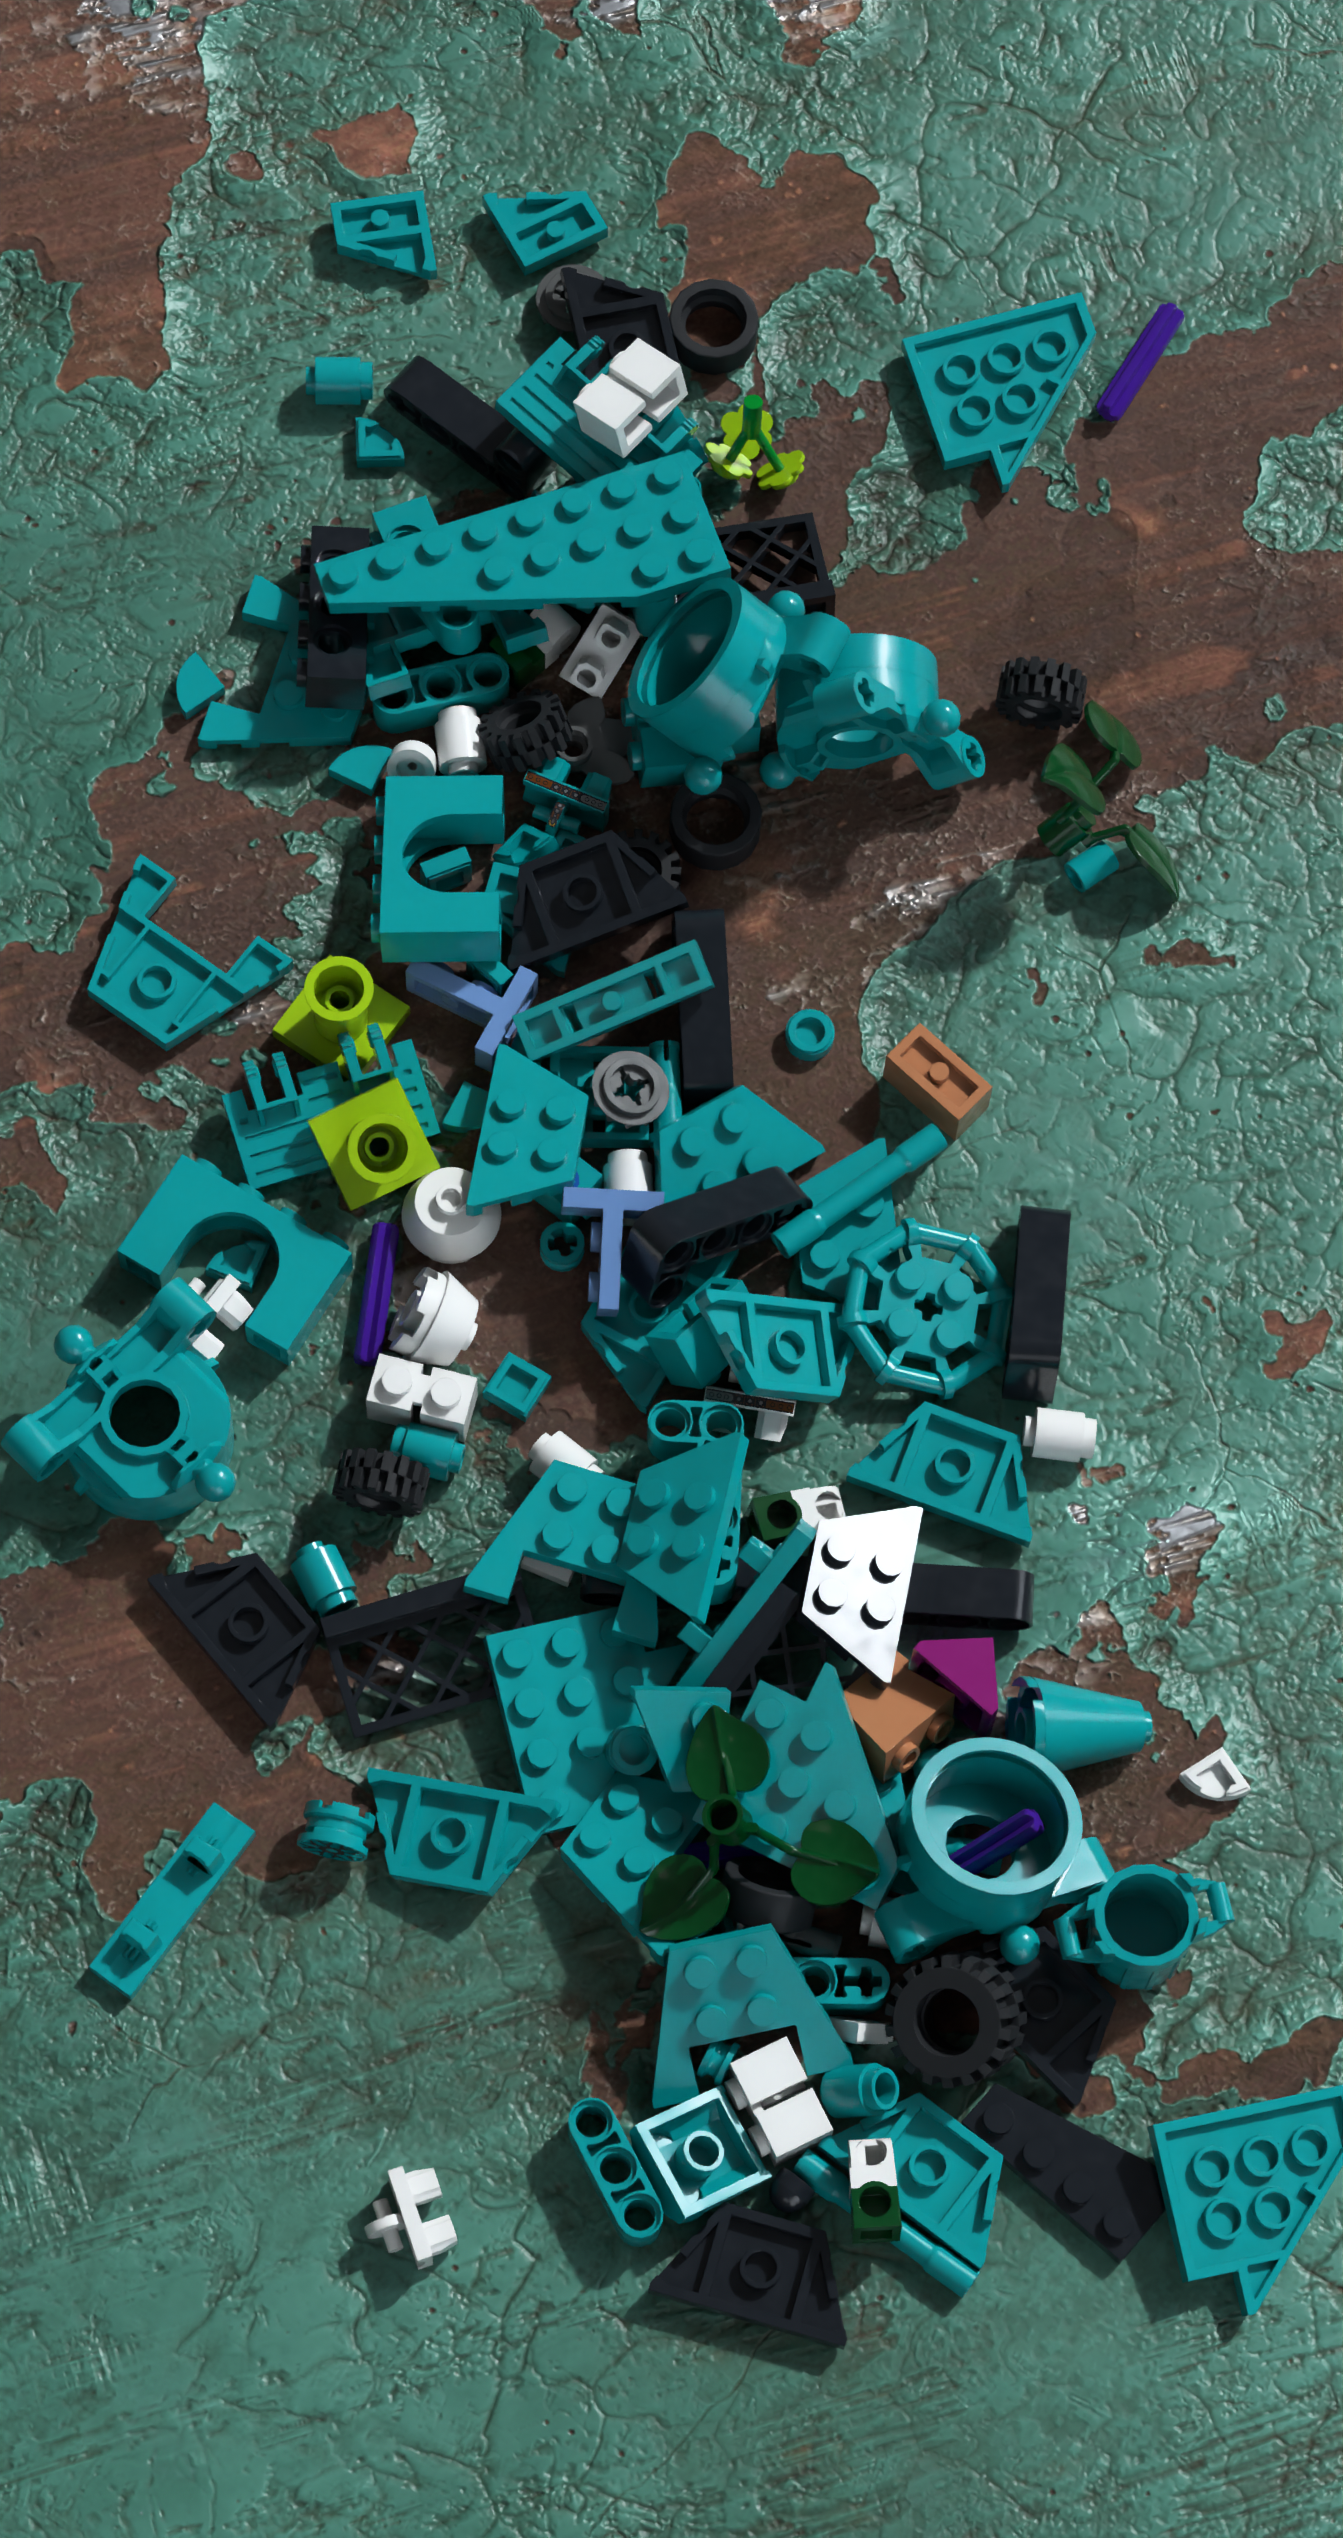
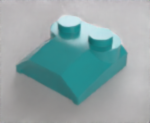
[629,2085,772,2224]

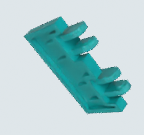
[494,335,703,483]
[221,1023,441,1190]

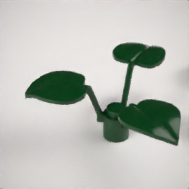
[1037,700,1179,904]
[639,1705,880,1941]

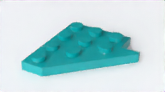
[901,292,1096,493]
[483,1606,689,1835]
[692,1662,900,1911]
[1147,2085,1343,2317]

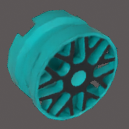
[297,1800,376,1862]

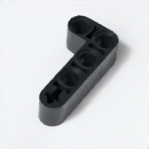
[384,356,557,501]
[671,909,734,1103]
[620,1166,813,1309]
[1002,1205,1071,1404]

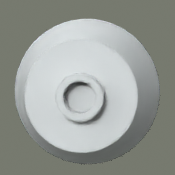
[402,1167,501,1264]
[388,1267,479,1366]

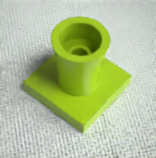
[272,954,410,1082]
[306,1077,440,1211]

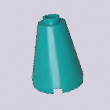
[1005,1676,1153,1772]

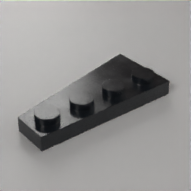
[961,2083,1166,2265]

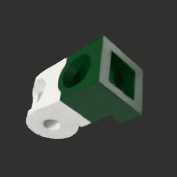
[488,604,581,692]
[744,1486,846,1550]
[848,2138,902,2244]

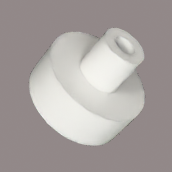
[387,740,438,776]

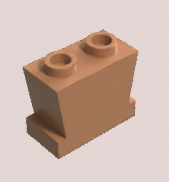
[843,1651,955,1784]

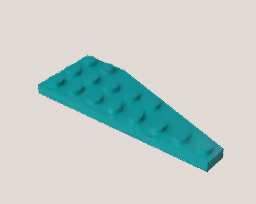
[314,451,731,614]

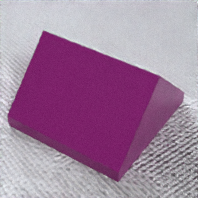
[909,1637,998,1738]

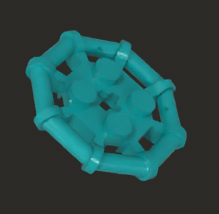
[837,1217,1013,1400]

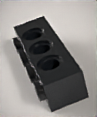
[296,525,370,710]

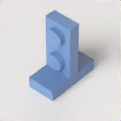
[405,962,538,1073]
[561,1187,665,1317]

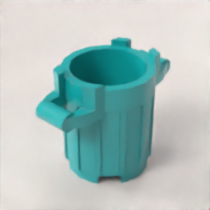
[1053,1864,1235,1990]

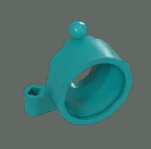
[628,577,851,795]
[759,633,986,790]
[0,1277,236,1521]
[874,1737,1115,1965]

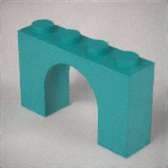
[371,775,505,963]
[117,1154,353,1366]

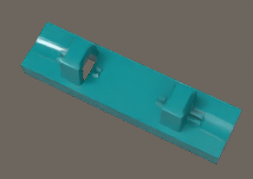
[512,939,715,1063]
[675,1519,817,1687]
[89,1802,256,2001]

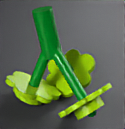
[703,395,805,490]

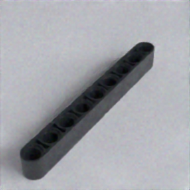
[580,1556,1035,1631]

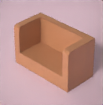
[883,1023,993,1141]

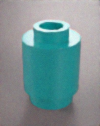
[306,357,373,405]
[390,1422,466,1482]
[290,1541,358,1618]
[820,2063,899,2119]

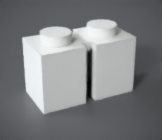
[573,338,688,458]
[366,1353,478,1443]
[724,2036,833,2167]

